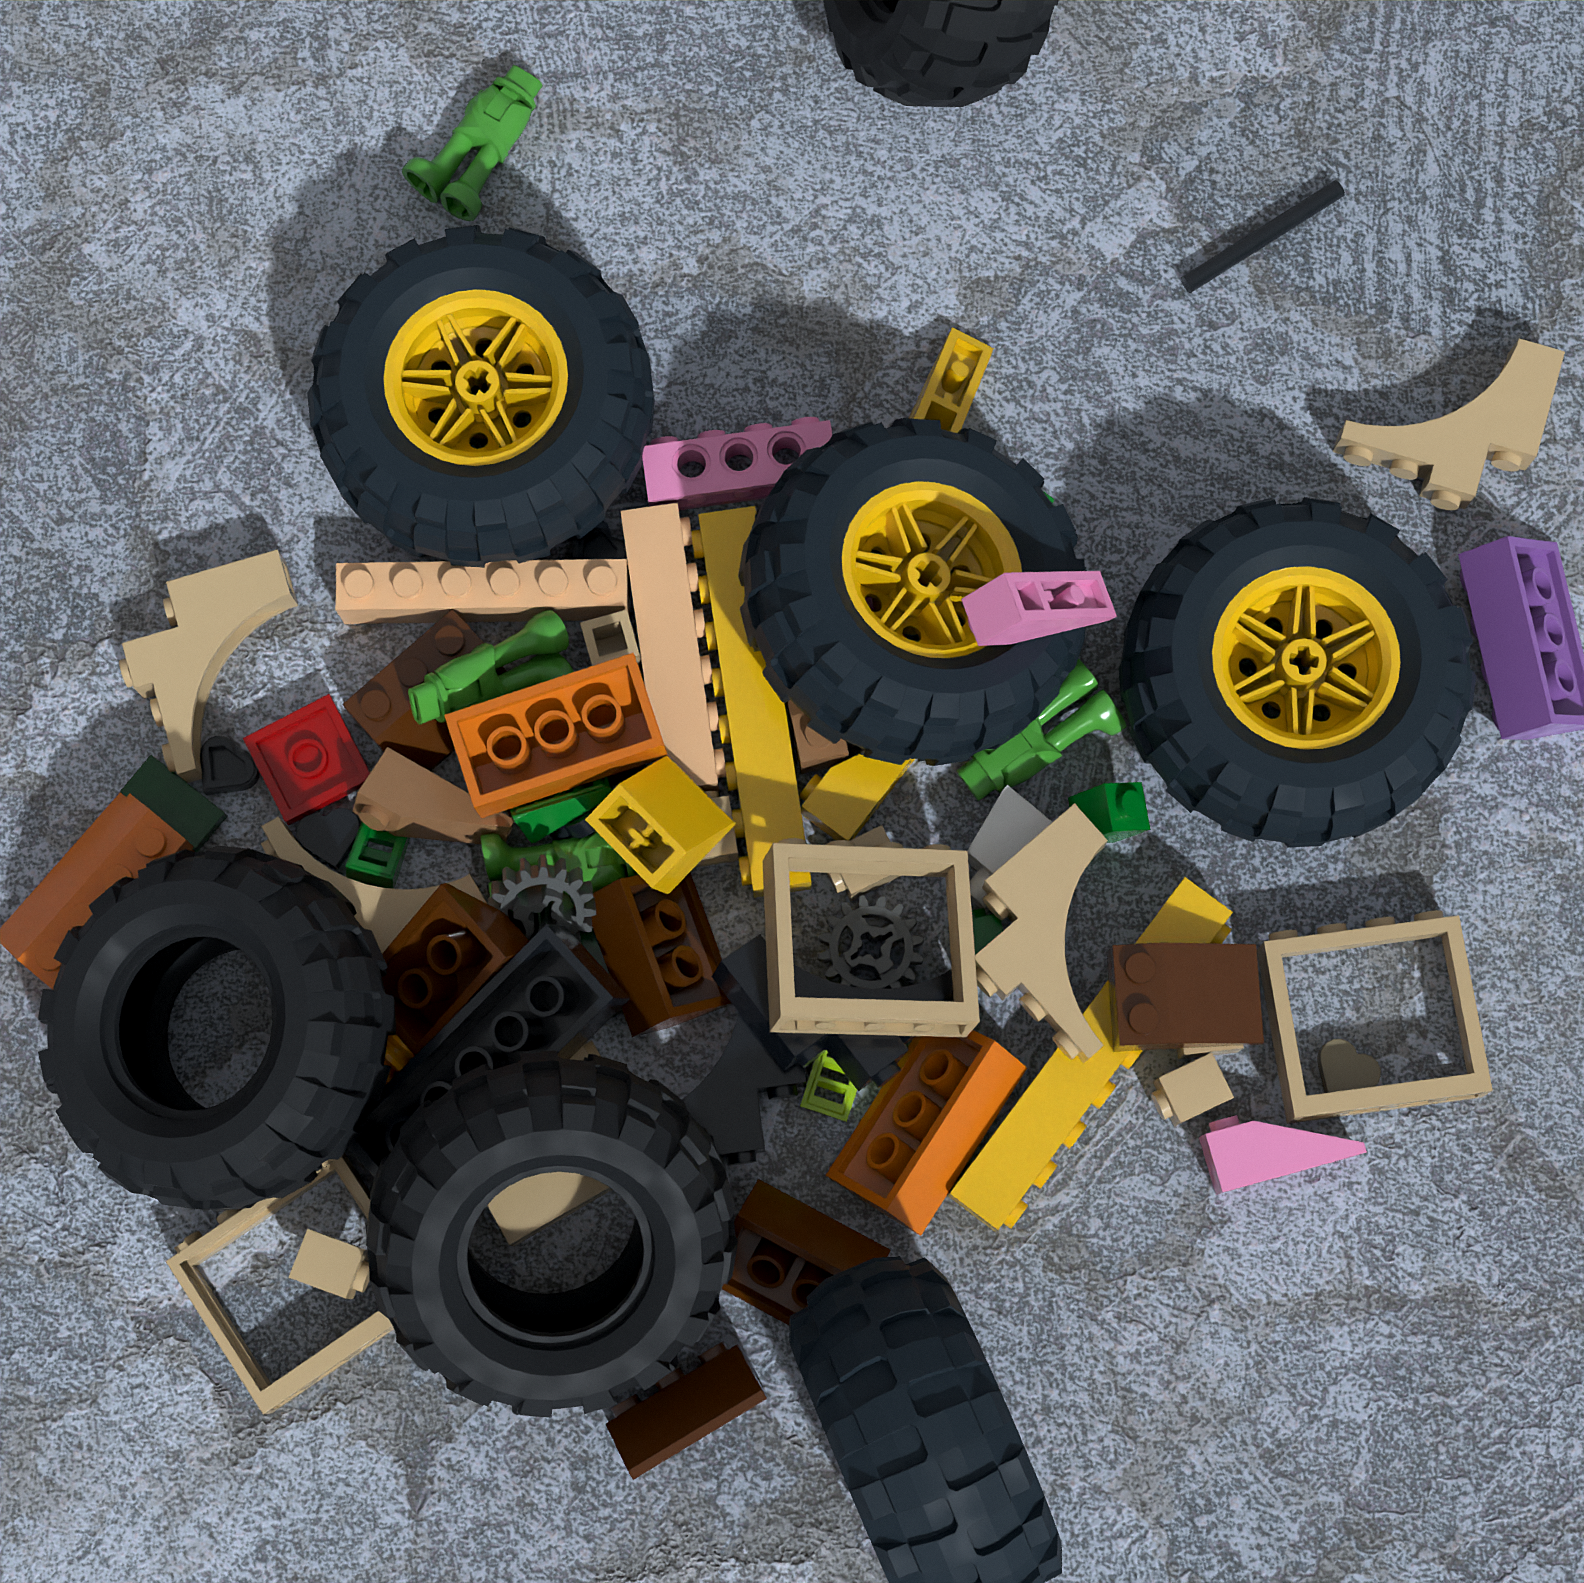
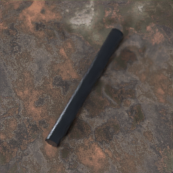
[1181,180,1345,293]

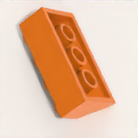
[444,652,668,818]
[0,793,194,990]
[826,1030,1028,1236]

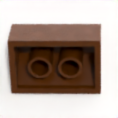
[342,609,506,771]
[591,872,733,1037]
[382,883,529,1055]
[722,1179,891,1325]
[605,1341,768,1480]

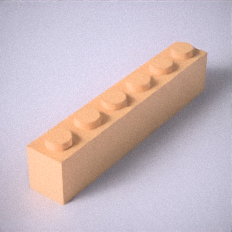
[620,503,726,792]
[335,559,630,624]

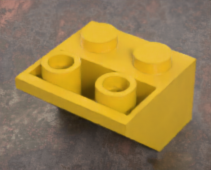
[585,755,736,894]

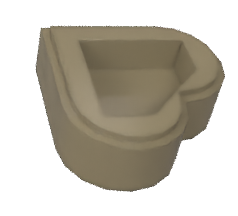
[1317,1039,1381,1093]

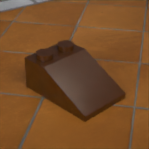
[1106,942,1264,1052]

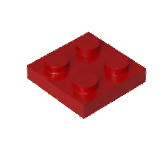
[243,694,370,826]

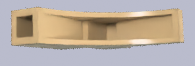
[1333,338,1565,511]
[119,549,298,783]
[975,803,1108,1063]
[261,817,488,953]
[487,1040,612,1247]

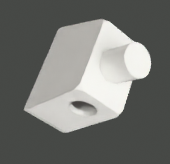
[967,785,1052,909]

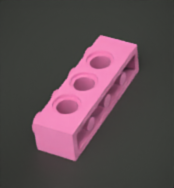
[642,417,832,510]

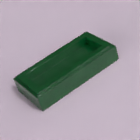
[120,755,228,852]

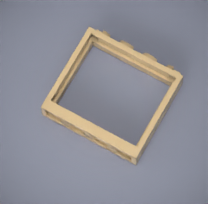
[762,838,980,1037]
[1257,910,1493,1124]
[166,1153,394,1414]

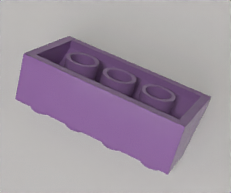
[1458,536,1584,740]

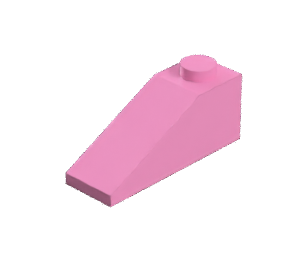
[961,571,1117,646]
[1199,1115,1367,1195]

